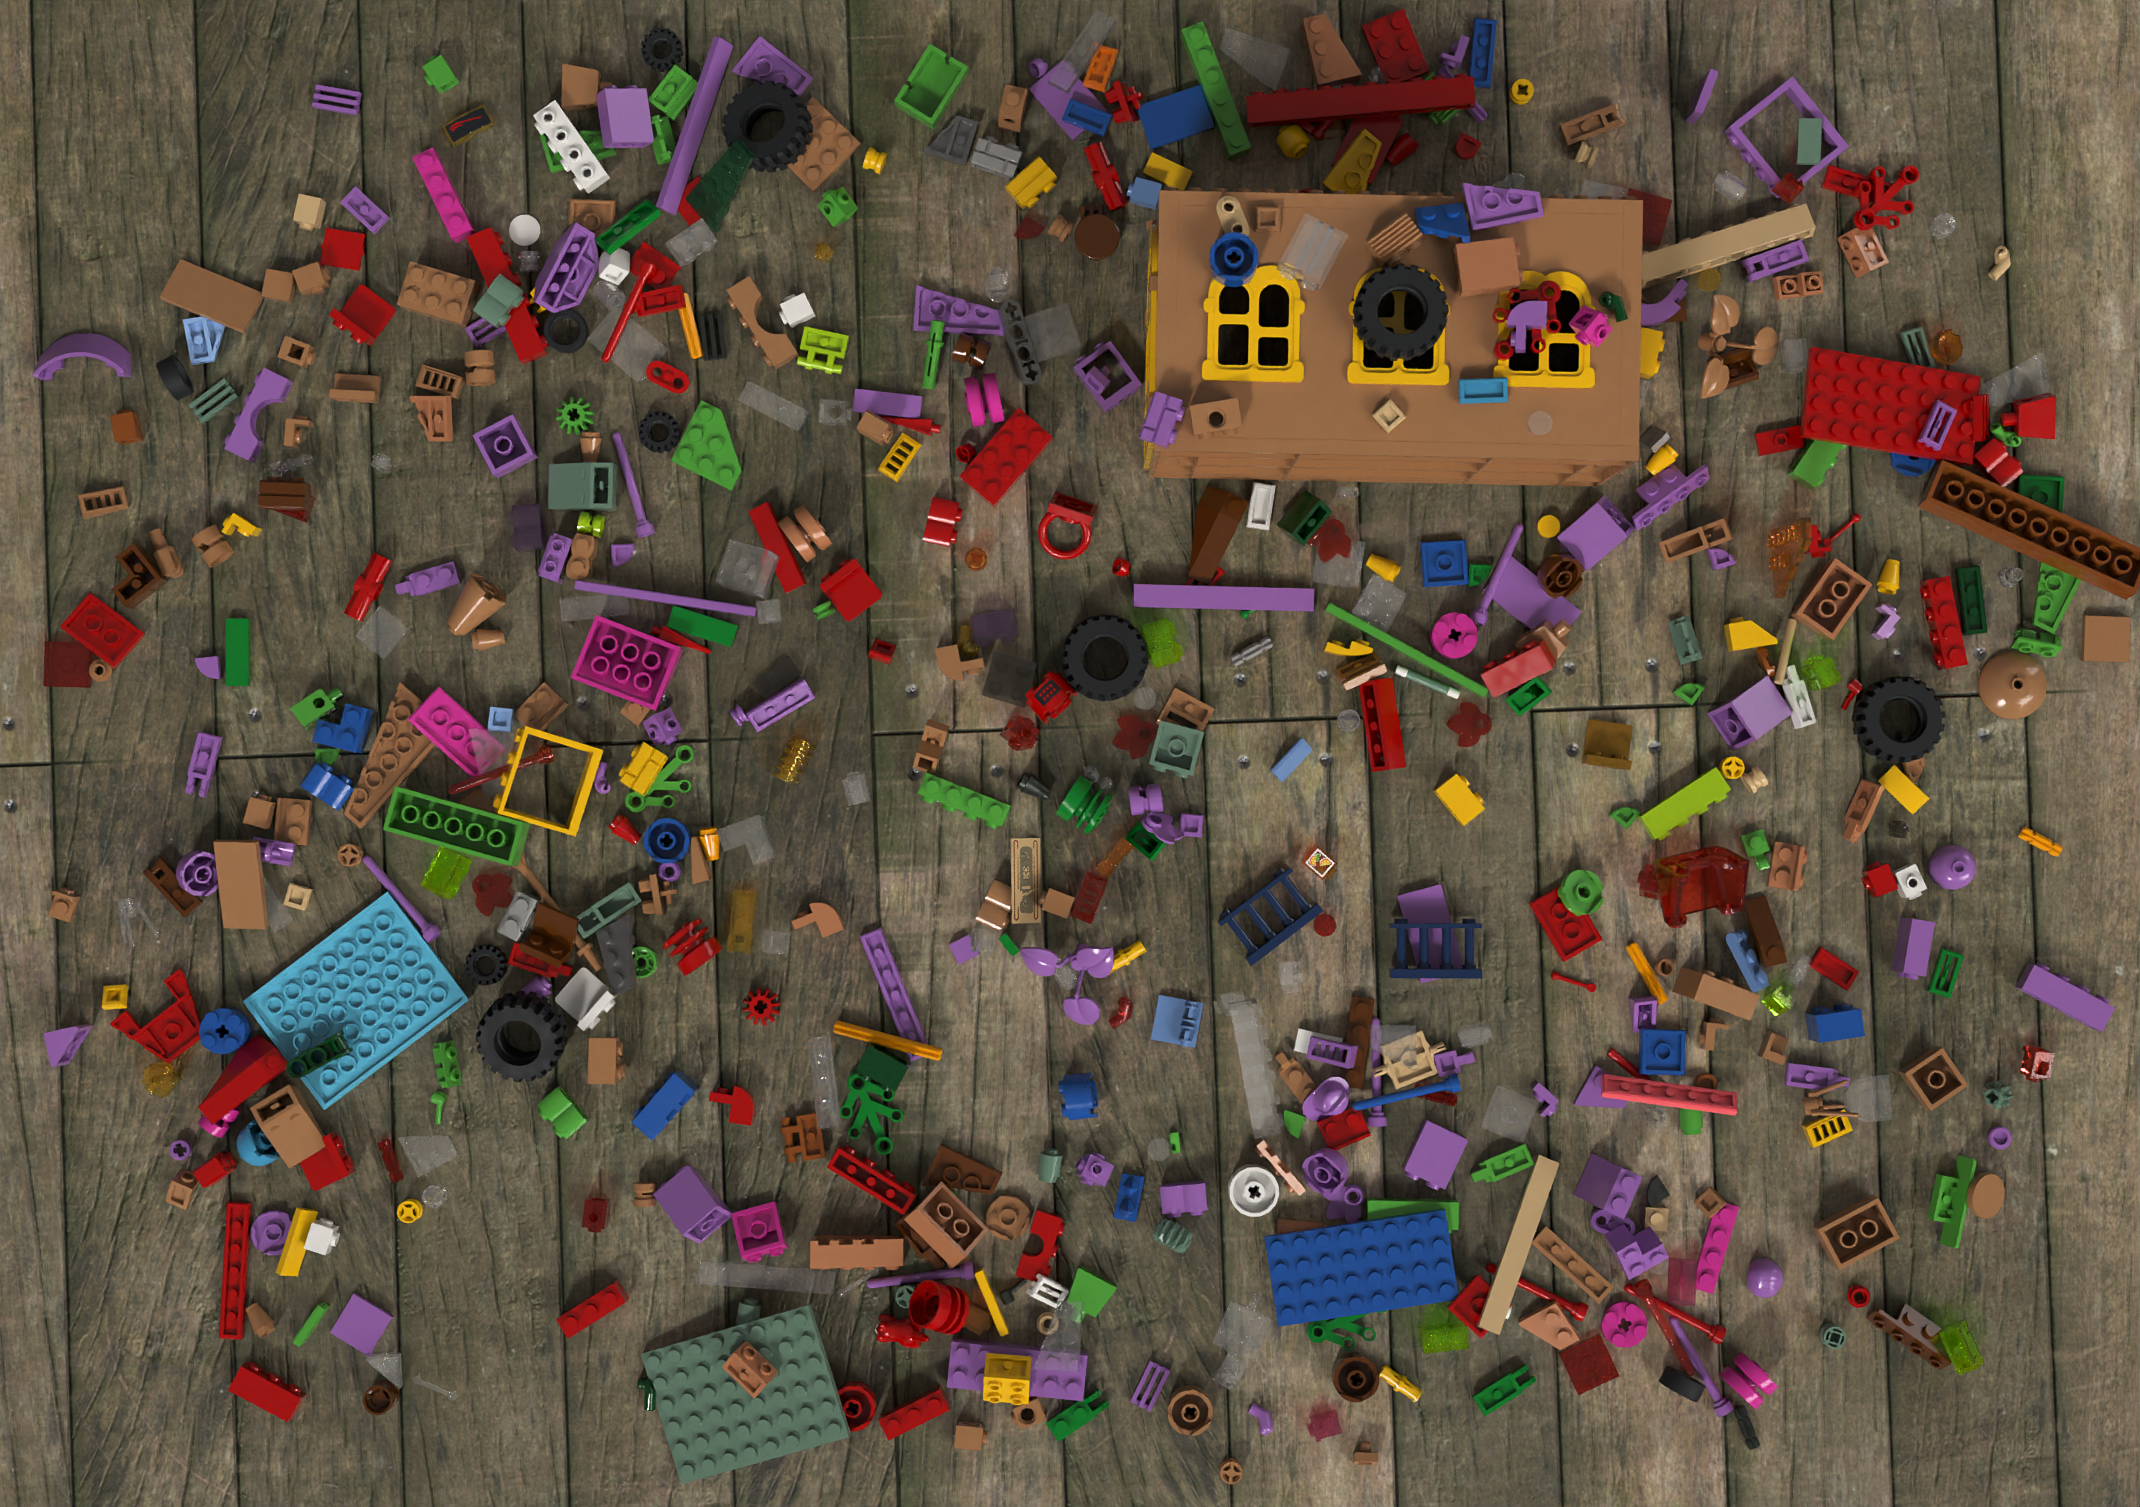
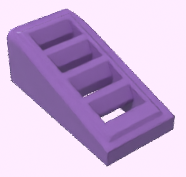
[1306,1036,1358,1069]

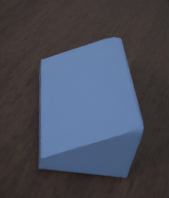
[1270,738,1312,782]

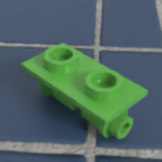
[651,115,676,165]
[2011,628,2063,657]
[432,1040,462,1088]

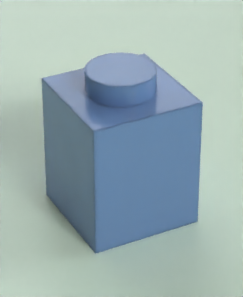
[1127,177,1162,210]

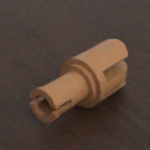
[148,528,183,578]

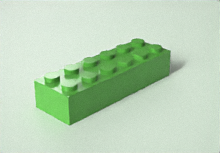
[383,786,531,866]

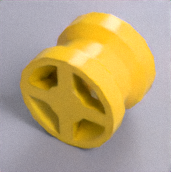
[1509,79,1534,105]
[863,147,888,175]
[1718,757,1745,779]
[397,1198,423,1223]

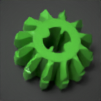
[556,397,595,435]

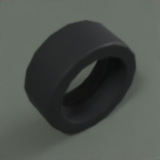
[543,309,589,353]
[156,355,194,401]
[1659,1366,1705,1402]

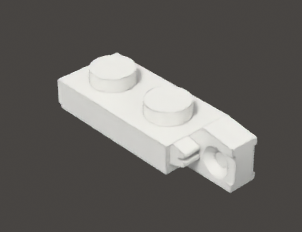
[1782,665,1816,729]

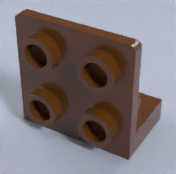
[519,902,579,968]

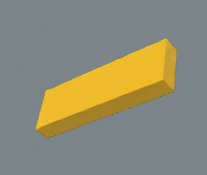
[276,1207,318,1277]
[974,1267,1009,1337]

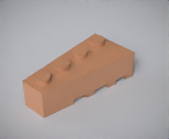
[810,1235,904,1270]

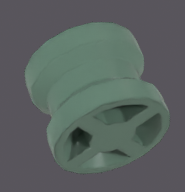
[895,1283,916,1308]

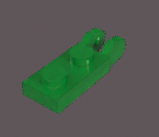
[1472,1363,1536,1416]
[1046,1389,1110,1442]

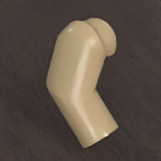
[1988,246,2011,281]

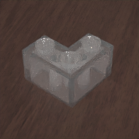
[716,815,777,865]

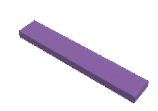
[860,927,928,1062]

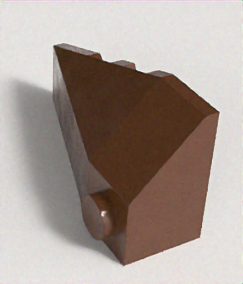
[1188,486,1249,586]

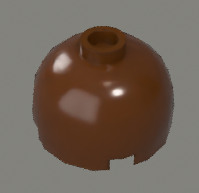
[1537,553,1584,599]

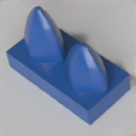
[1113,1172,1144,1222]

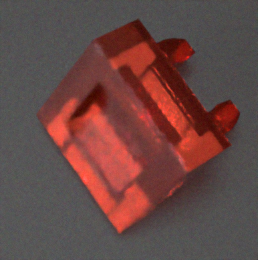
[1772,173,1805,204]

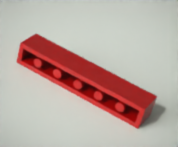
[466,227,549,365]

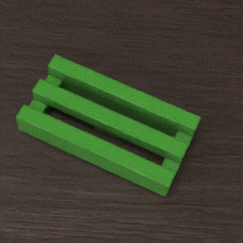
[292,1302,330,1347]

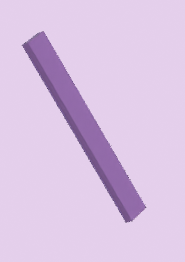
[656,36,733,215]
[574,580,757,617]
[1133,584,1314,612]

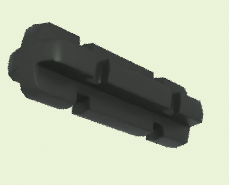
[1733,1405,1760,1450]

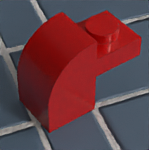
[709,1084,756,1126]

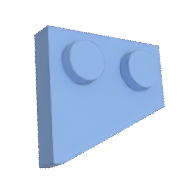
[183,316,225,365]

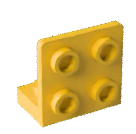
[983,1353,1032,1405]

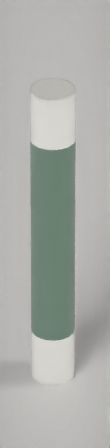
[1395,665,1460,699]

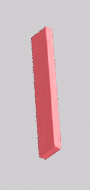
[1601,1074,1738,1115]

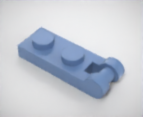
[1726,929,1770,993]

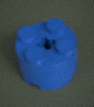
[1209,232,1259,287]
[644,818,692,863]
[199,1007,252,1054]
[1059,1072,1098,1121]

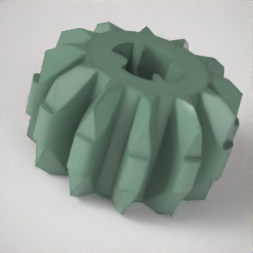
[1153,1219,1193,1253]

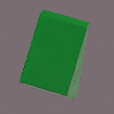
[1124,822,1166,861]

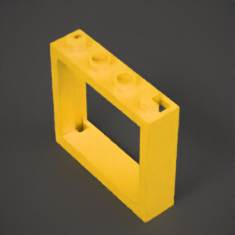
[493,725,603,837]

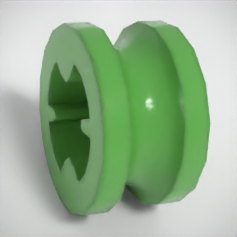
[812,601,835,620]

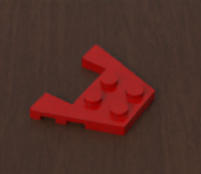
[109,969,202,1064]

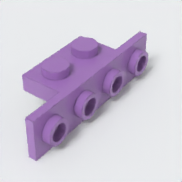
[1631,463,1710,531]

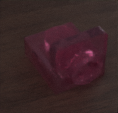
[1307,1410,1342,1442]

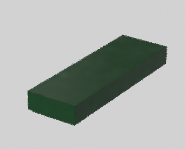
[1955,566,1987,636]

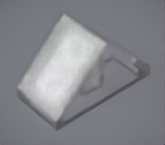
[363,1350,403,1389]

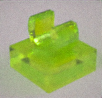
[1760,986,1793,1017]

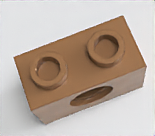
[1188,398,1242,439]

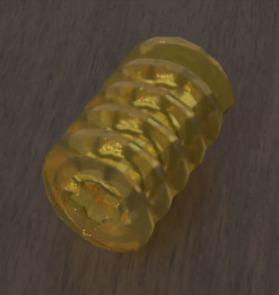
[772,735,816,785]

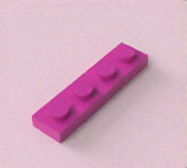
[1690,1203,1739,1294]

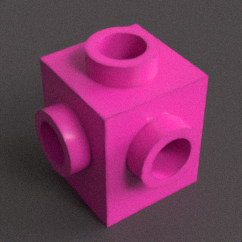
[1568,305,1612,348]

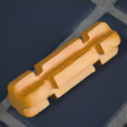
[2018,827,2063,856]

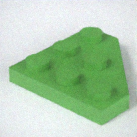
[671,400,742,491]

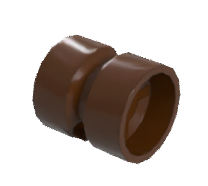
[952,333,991,371]
[363,1380,399,1415]

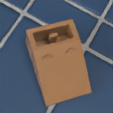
[250,1084,325,1168]

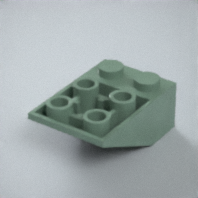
[548,462,617,511]

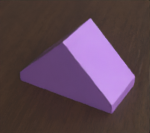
[1628,995,1657,1033]

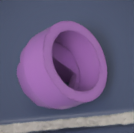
[1028,58,1048,78]

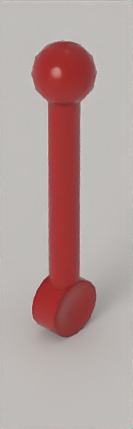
[1822,513,1861,547]
[1551,971,1596,992]

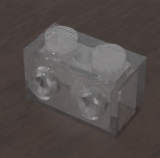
[665,218,718,266]

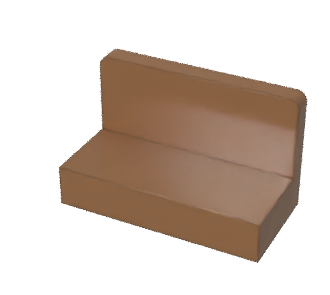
[329,374,381,403]

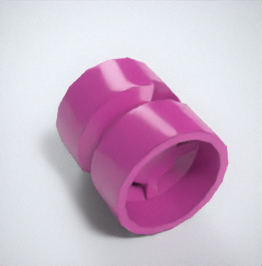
[198,1107,241,1138]

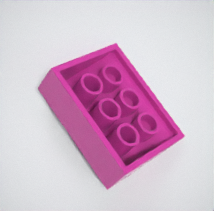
[571,615,683,711]

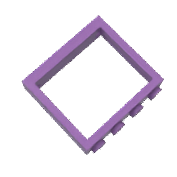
[1725,76,1849,201]

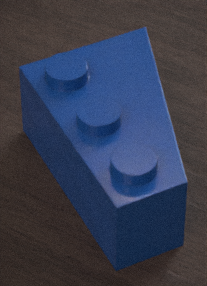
[632,1070,700,1140]

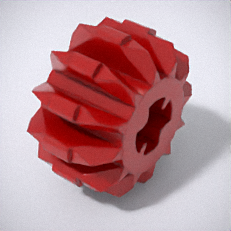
[742,987,781,1026]

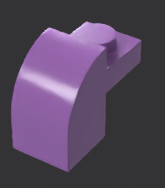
[1506,301,1547,353]

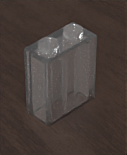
[1277,213,1348,292]

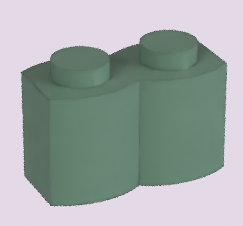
[473,274,524,329]

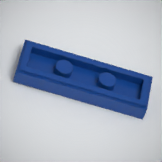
[1468,18,1497,89]

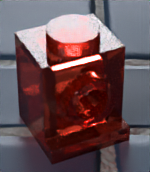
[2020,1046,2055,1082]

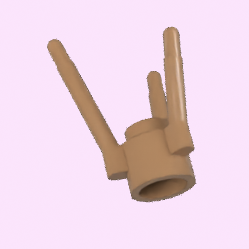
[1803,1080,1859,1117]

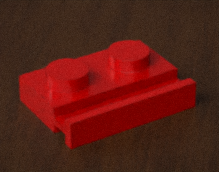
[630,241,681,290]
[1316,1107,1371,1150]

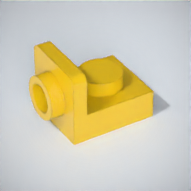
[222,513,262,537]

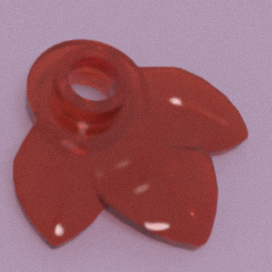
[1307,519,1352,563]
[1447,702,1492,747]
[1112,715,1156,759]
[472,873,513,917]

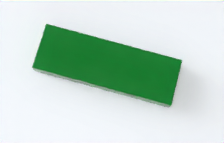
[595,199,662,255]
[667,605,739,647]
[226,618,250,686]
[999,931,1021,956]

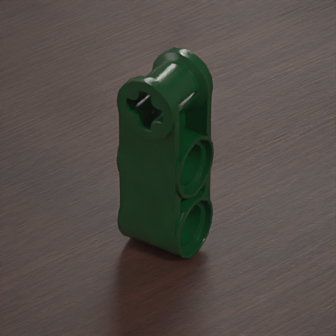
[286,1030,354,1079]

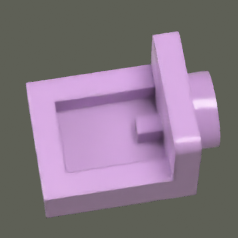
[1871,603,1901,640]

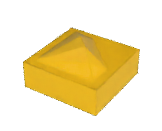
[102,984,128,1010]

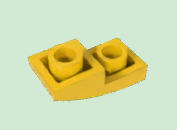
[1323,639,1373,656]
[1878,765,1930,814]

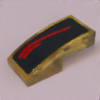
[442,104,495,147]

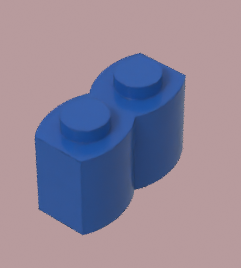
[300,761,354,811]

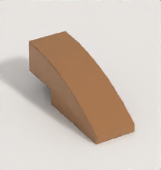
[1659,518,1734,564]

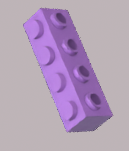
[2015,962,2115,1032]

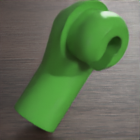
[1990,422,2022,447]

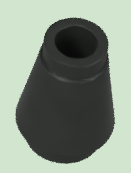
[1016,772,1052,800]

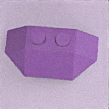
[534,222,599,313]

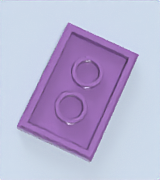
[1029,60,1107,141]

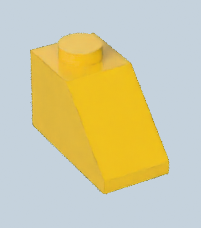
[1724,617,1778,652]

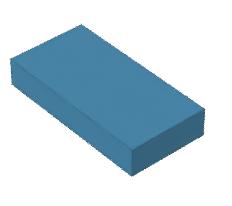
[1458,377,1508,404]

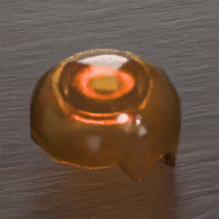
[1929,329,1963,365]

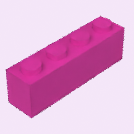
[412,147,476,243]

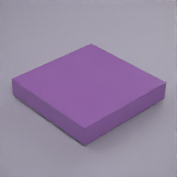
[1686,69,1718,124]
[330,1293,394,1356]

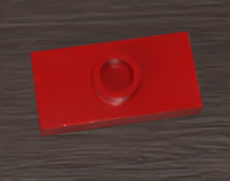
[1754,425,1804,457]

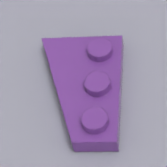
[1462,183,1544,232]

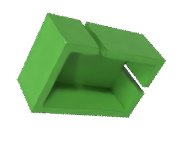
[894,44,969,130]

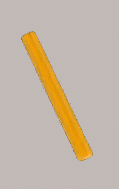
[833,1021,943,1061]

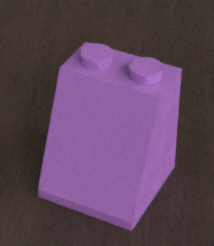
[1557,494,1634,571]
[1707,676,1793,751]
[1573,1153,1642,1219]
[653,1165,732,1244]

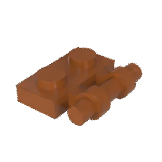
[780,1112,826,1163]

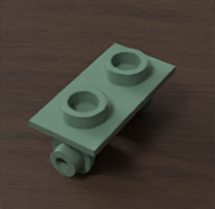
[1667,615,1702,665]

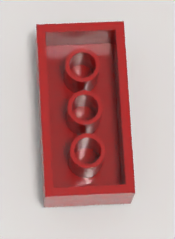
[959,408,1053,508]

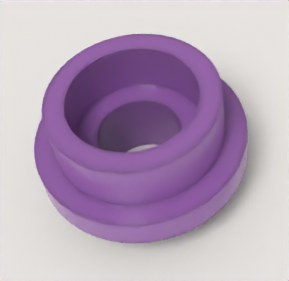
[658,861,681,882]

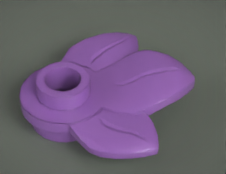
[1142,812,1185,844]
[1322,1184,1364,1223]

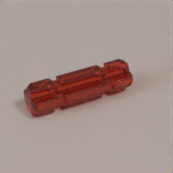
[1414,1085,1458,1106]
[377,1138,404,1183]

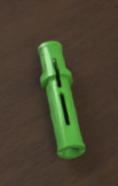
[921,319,945,389]

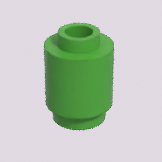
[1679,1108,1703,1135]

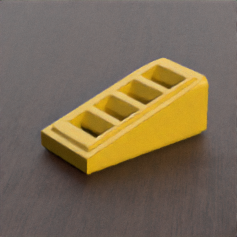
[878,433,922,483]
[1801,1109,1853,1148]

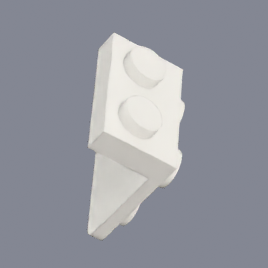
[555,967,617,1031]

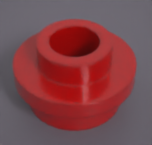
[1847,1285,1870,1308]

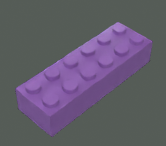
[947,1337,1088,1401]

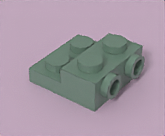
[1149,720,1204,778]

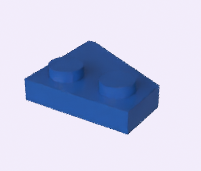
[1414,202,1470,243]

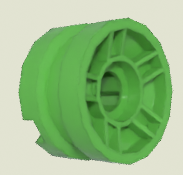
[632,946,659,978]

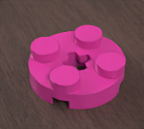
[1601,1301,1647,1348]

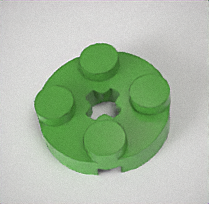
[1558,870,1604,916]

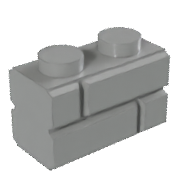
[971,136,1022,180]
[497,890,541,941]

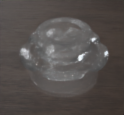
[371,453,393,473]

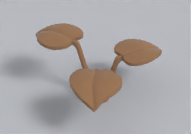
[1698,295,1778,399]

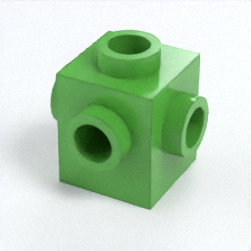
[817,187,859,227]

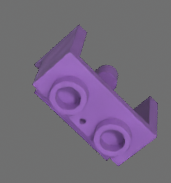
[538,533,573,584]

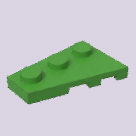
[2031,562,2081,634]

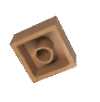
[262,269,296,303]

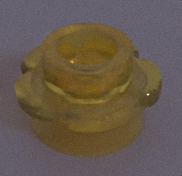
[814,242,834,263]

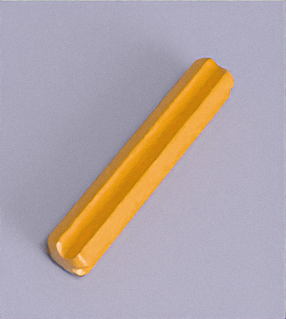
[679,293,703,359]
[1626,942,1668,1005]

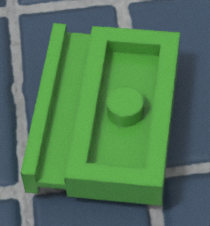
[648,65,698,121]

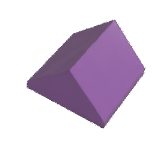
[43,1023,93,1067]

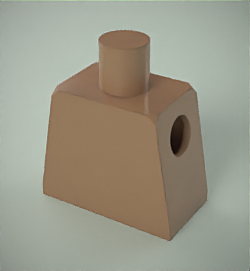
[561,64,614,112]
[998,84,1029,133]
[1514,619,1572,675]

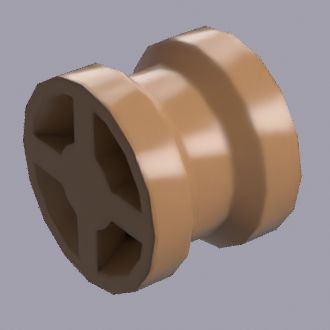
[1048,214,1075,243]
[337,844,364,866]
[1219,1458,1243,1484]

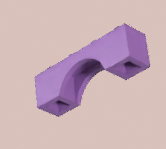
[224,368,294,463]

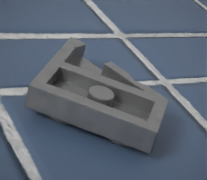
[924,115,979,166]

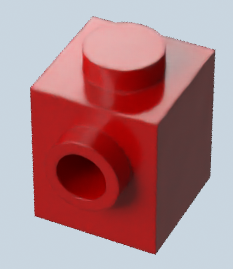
[1861,861,1898,897]

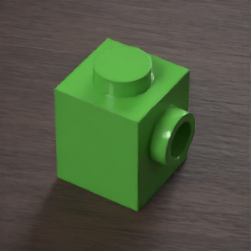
[422,55,460,94]

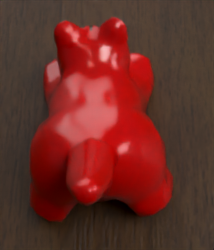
[875,1314,929,1349]

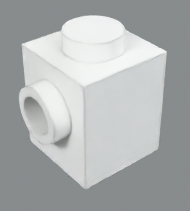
[779,293,816,328]
[1892,863,1927,900]
[304,1218,340,1255]

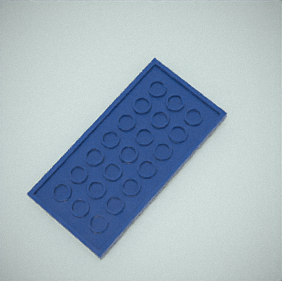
[1264,1208,1458,1327]

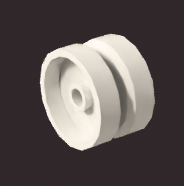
[1228,1164,1279,1217]

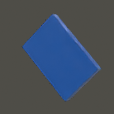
[1137,85,1215,150]

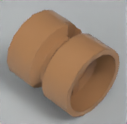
[464,350,496,386]
[191,525,234,568]

